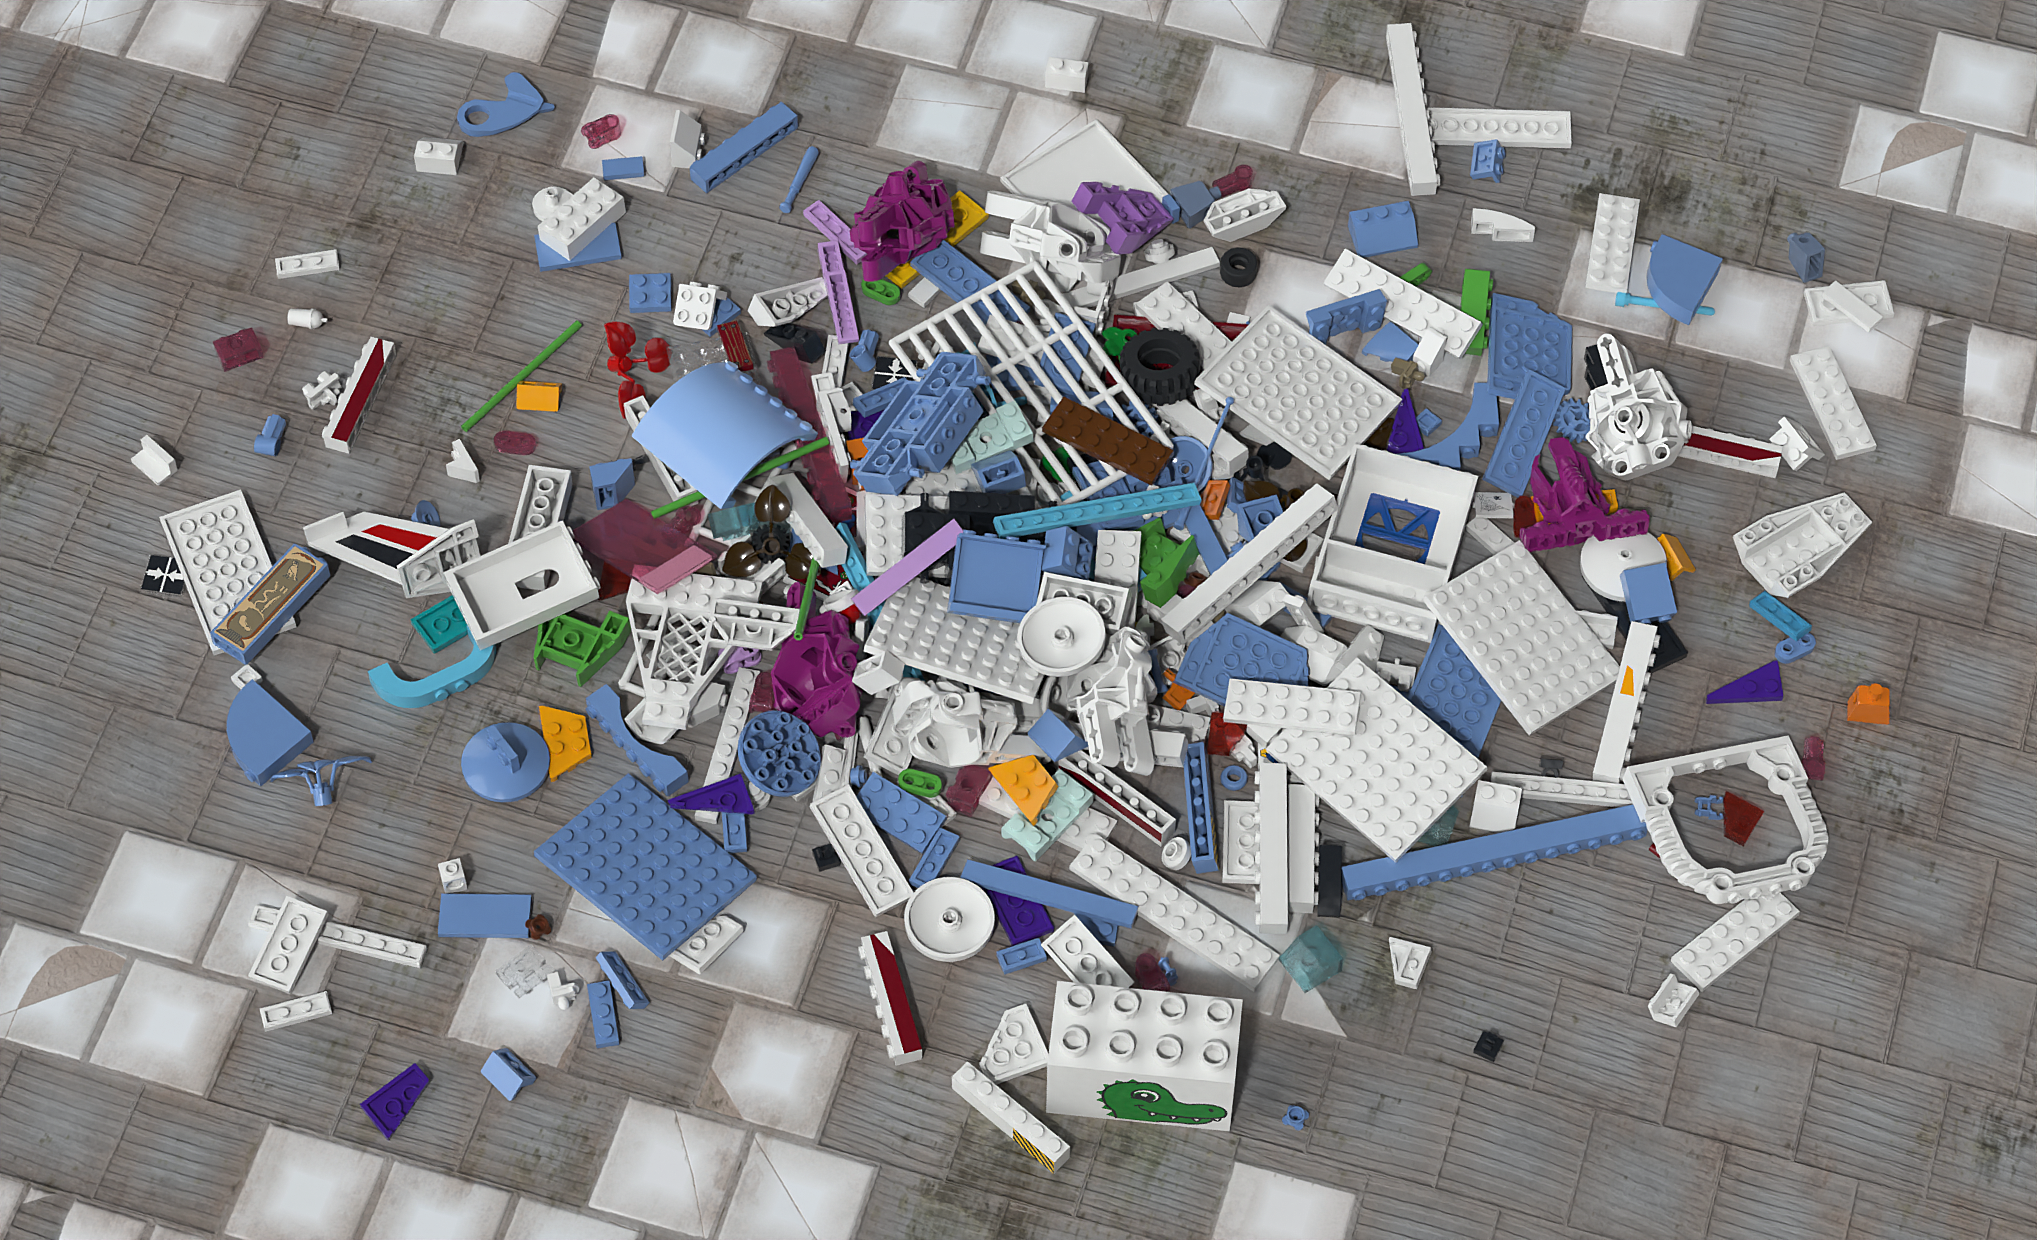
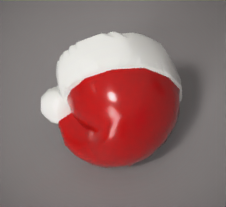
[819,589,862,625]

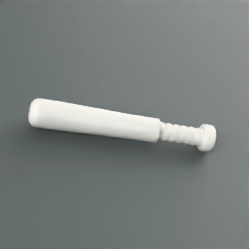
[856,717,882,777]

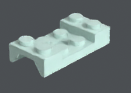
[950,400,1034,474]
[1001,769,1093,862]

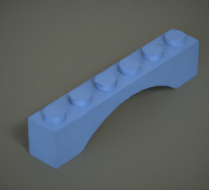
[586,684,689,797]

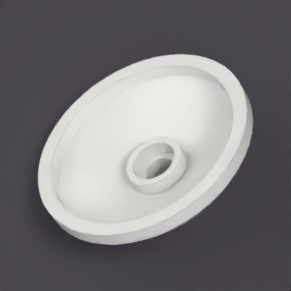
[1040,676,1074,720]

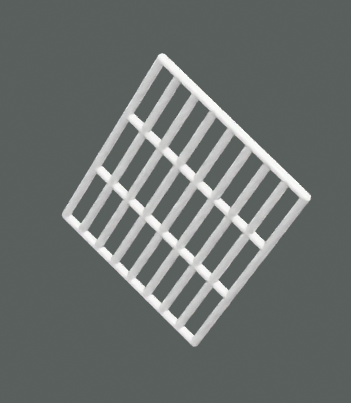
[889,261,1174,510]

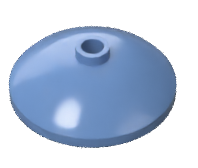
[1162,436,1213,493]

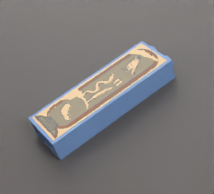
[210,543,330,665]

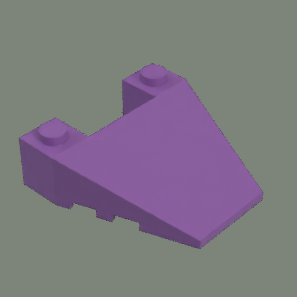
[1071,182,1174,254]

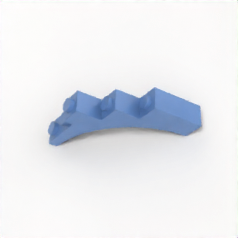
[1396,383,1499,471]

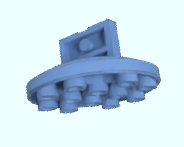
[738,710,821,797]
[461,723,550,802]

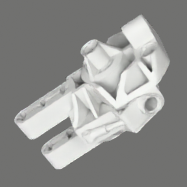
[980,191,1121,296]
[1586,334,1692,481]
[1066,627,1157,776]
[892,676,1051,768]

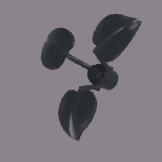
[1210,441,1292,512]

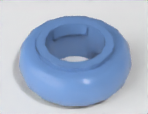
[1220,765,1248,791]

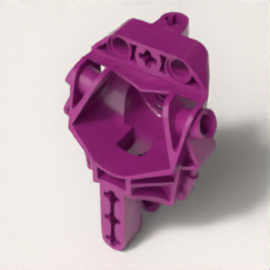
[849,160,955,282]
[771,582,863,738]

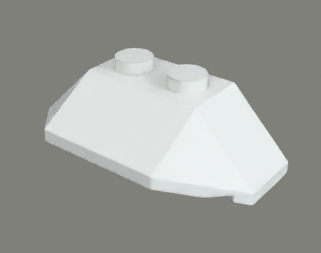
[1204,188,1286,242]
[709,598,800,651]
[1280,626,1348,686]

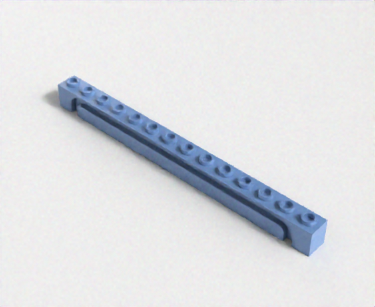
[1341,805,1647,901]

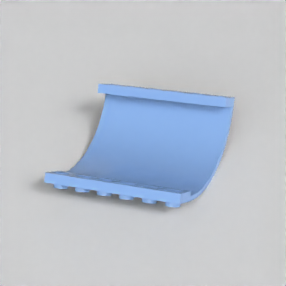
[632,361,818,509]

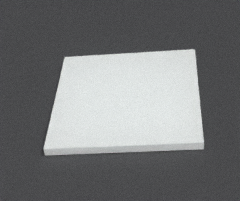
[1000,119,1168,231]

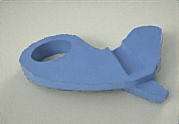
[457,72,554,137]

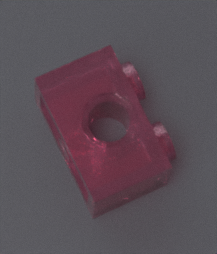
[213,327,263,372]
[946,765,991,817]

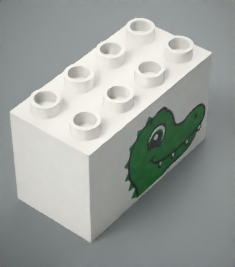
[1046,981,1243,1131]

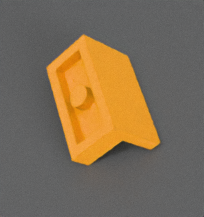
[516,381,562,412]
[1657,534,1696,581]

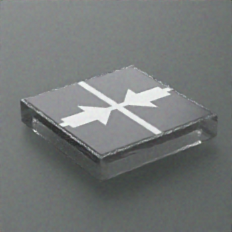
[871,356,918,391]
[140,554,186,599]

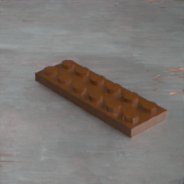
[1042,396,1174,486]

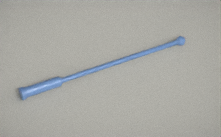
[1173,397,1234,530]

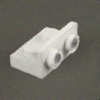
[1576,610,1618,649]

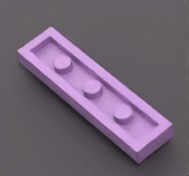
[803,200,867,265]

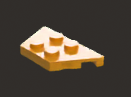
[539,705,592,782]
[988,755,1058,826]

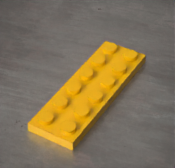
[886,190,989,289]

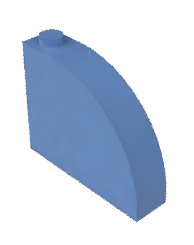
[1646,234,1723,325]
[227,679,314,786]

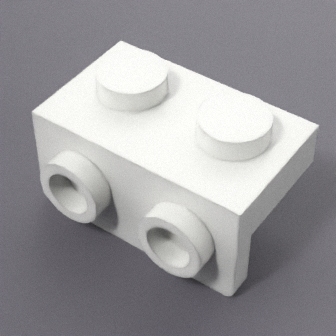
[1648,974,1699,1027]

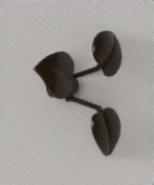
[1243,480,1338,562]
[722,485,821,579]

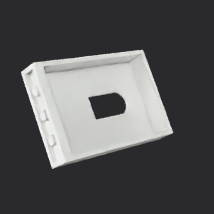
[443,520,601,651]

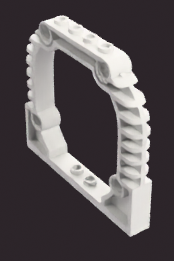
[1622,735,1829,904]

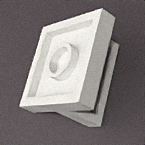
[1769,417,1825,471]

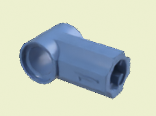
[849,329,879,372]
[254,414,286,457]

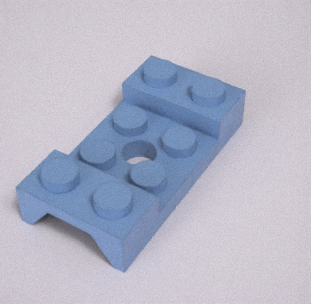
[1306,289,1387,345]

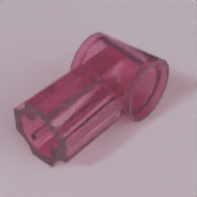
[1212,164,1253,198]
[660,506,701,546]
[1801,736,1825,781]

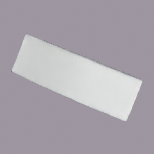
[1471,208,1535,242]

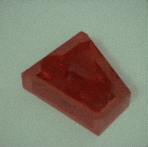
[598,559,648,601]
[1207,712,1248,756]
[1723,791,1764,847]

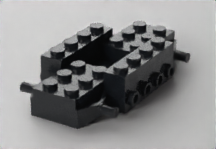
[902,491,1077,585]

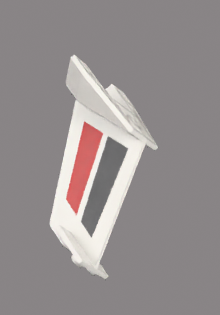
[303,512,480,598]

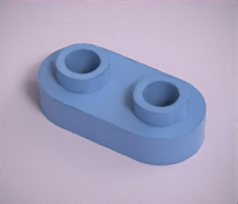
[1775,633,1816,664]

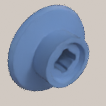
[411,500,440,527]

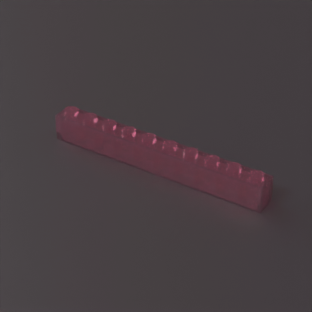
[767,346,852,524]

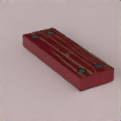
[717,320,754,372]

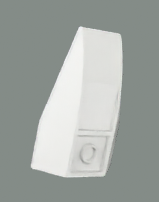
[1733,492,1872,598]

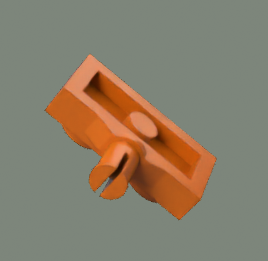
[1200,480,1231,520]
[1162,668,1195,711]

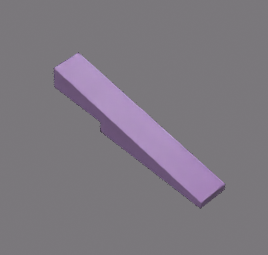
[818,240,859,345]
[851,519,963,616]

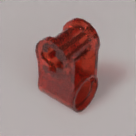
[1513,496,1537,538]

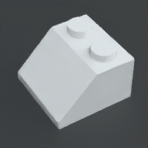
[670,110,705,168]
[414,137,464,175]
[1469,780,1522,833]

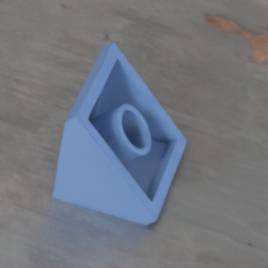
[1236,495,1283,542]
[1028,708,1088,762]

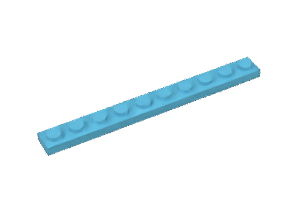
[993,483,1202,539]
[835,523,927,684]

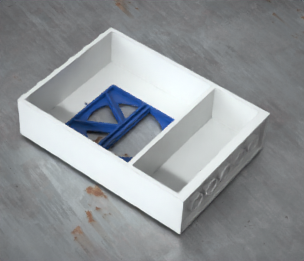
[1307,444,1478,643]

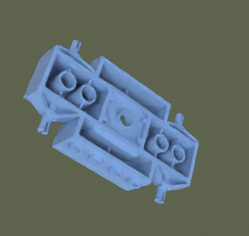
[850,352,991,496]

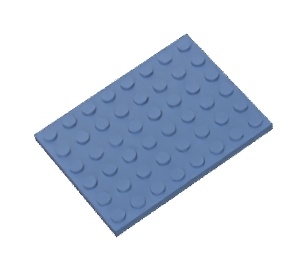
[534,773,757,961]

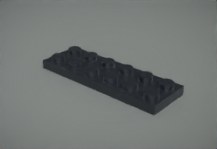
[1582,575,1688,674]

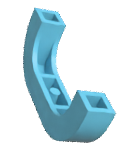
[368,625,496,708]

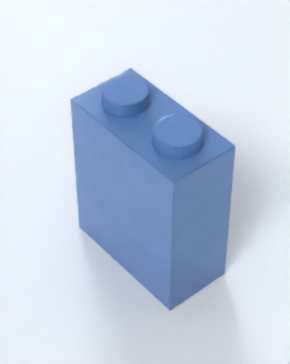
[1619,563,1677,625]

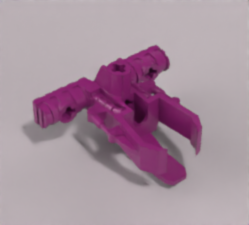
[1520,437,1650,552]

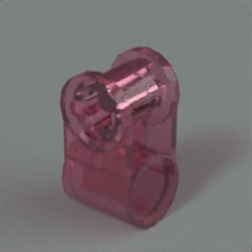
[581,114,622,149]
[749,672,774,713]
[1135,953,1170,992]

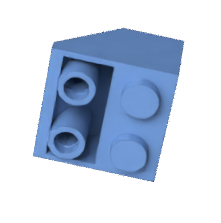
[971,450,1026,494]
[589,458,635,510]
[1041,526,1093,580]

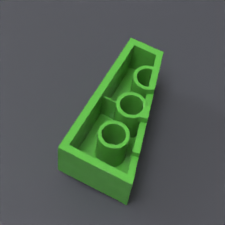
[1460,269,1493,356]

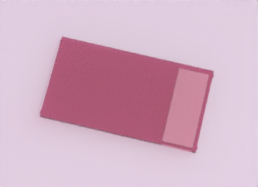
[572,499,717,594]

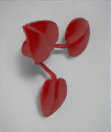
[604,321,672,419]

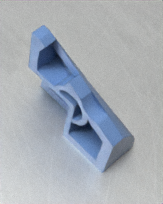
[1362,321,1419,362]

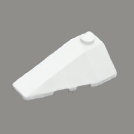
[748,277,828,327]

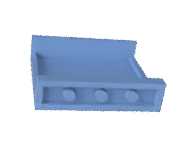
[947,530,1046,623]

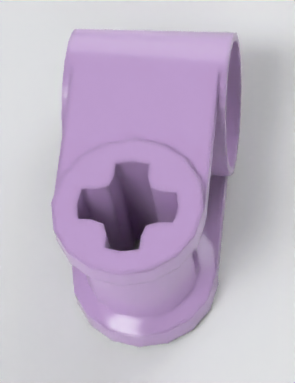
[718,646,762,674]

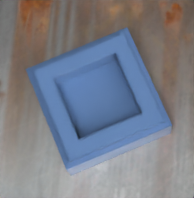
[1416,408,1442,437]

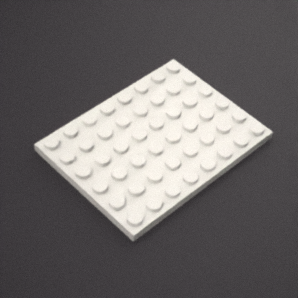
[1194,305,1402,480]
[1423,540,1620,736]
[864,577,1045,704]
[1266,657,1487,863]

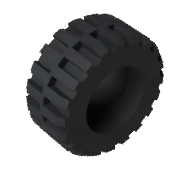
[1120,328,1200,406]

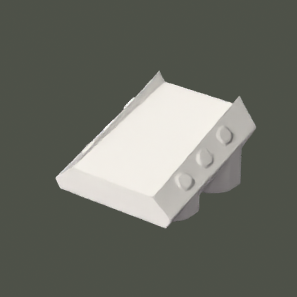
[1147,636,1186,687]

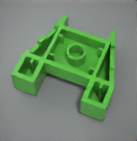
[1095,518,1199,608]
[533,610,631,687]

